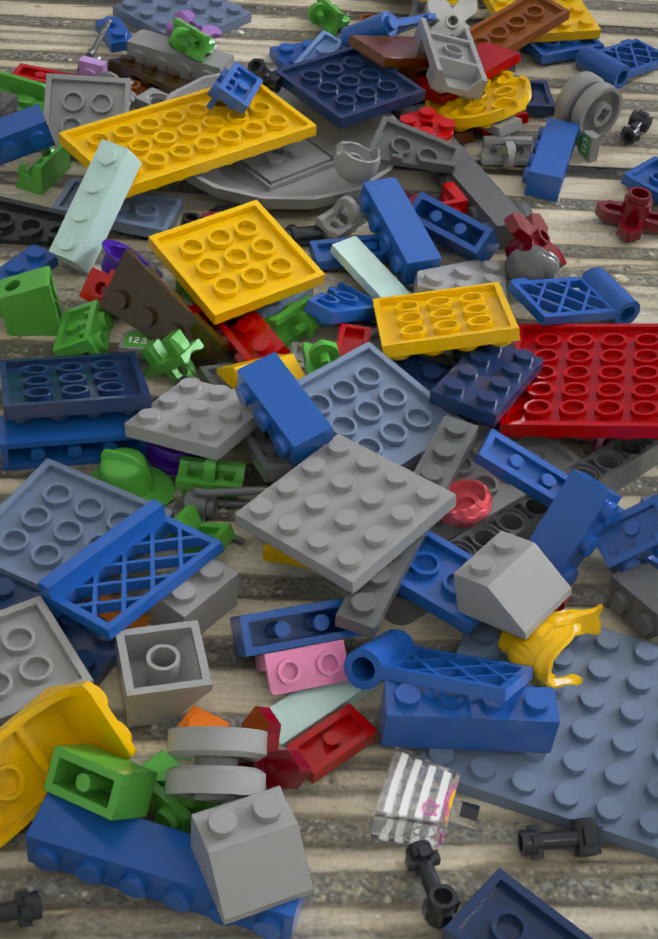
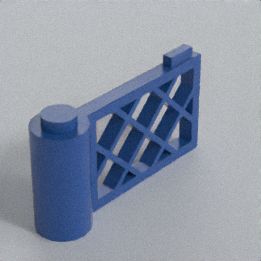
[341,11,437,48]
[575,39,658,89]
[508,267,640,325]
[344,629,533,703]

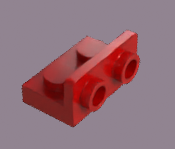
[217,310,290,363]

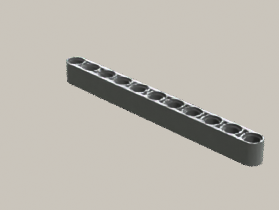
[385,438,658,625]

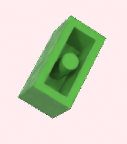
[43,744,158,821]

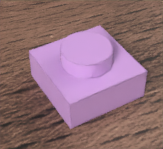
[78,55,108,76]

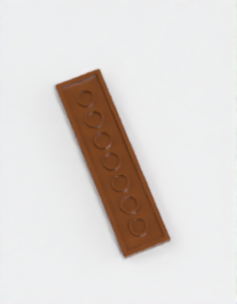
[397,0,570,103]

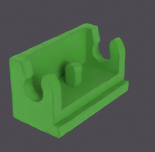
[16,144,71,195]

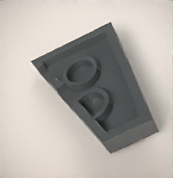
[369,115,463,174]

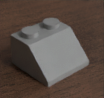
[454,531,572,640]
[133,557,239,634]
[115,620,213,728]
[190,786,314,925]

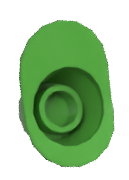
[92,447,176,507]

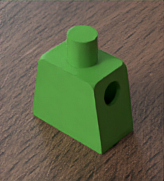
[0,266,62,336]

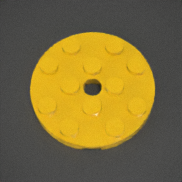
[425,71,532,132]

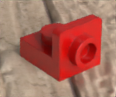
[438,182,469,215]

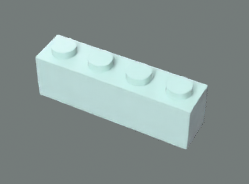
[49,139,142,273]

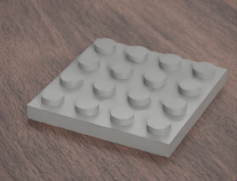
[234,434,456,594]

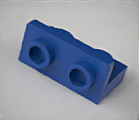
[206,61,264,115]
[597,494,658,574]

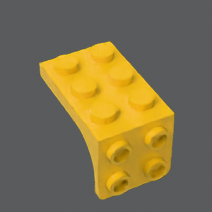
[0,681,137,849]

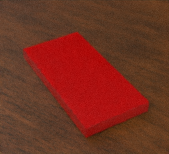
[414,42,521,106]

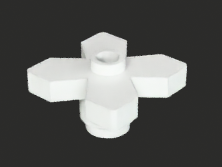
[427,0,477,36]

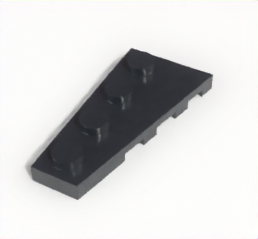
[0,196,67,246]

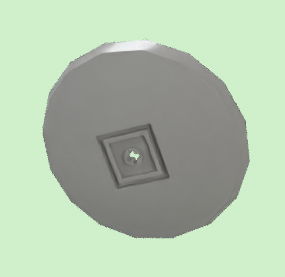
[164,68,398,209]

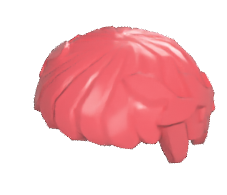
[439,479,492,528]

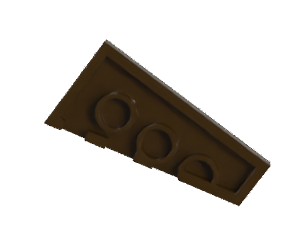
[108,55,196,95]
[100,248,227,367]

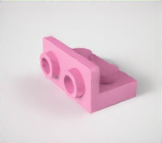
[254,639,348,695]

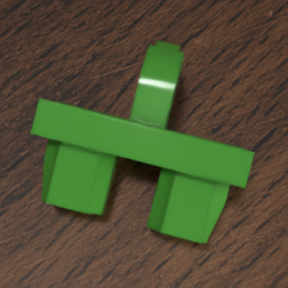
[167,18,216,62]
[140,329,204,385]
[175,456,246,500]

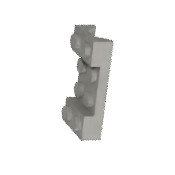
[414,17,488,100]

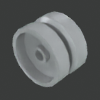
[554,71,623,137]
[165,726,268,803]

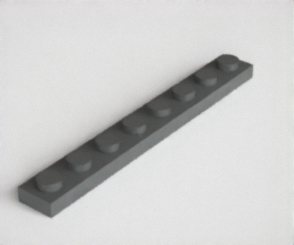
[335,415,479,639]

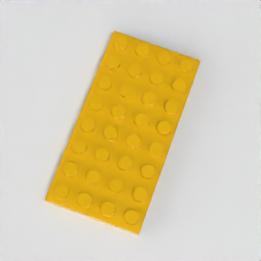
[58,84,317,198]

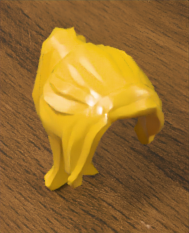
[497,603,604,689]

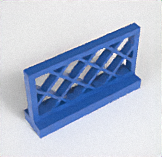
[38,499,224,640]

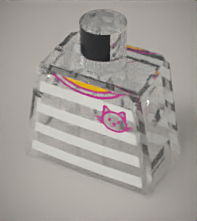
[370,747,480,848]

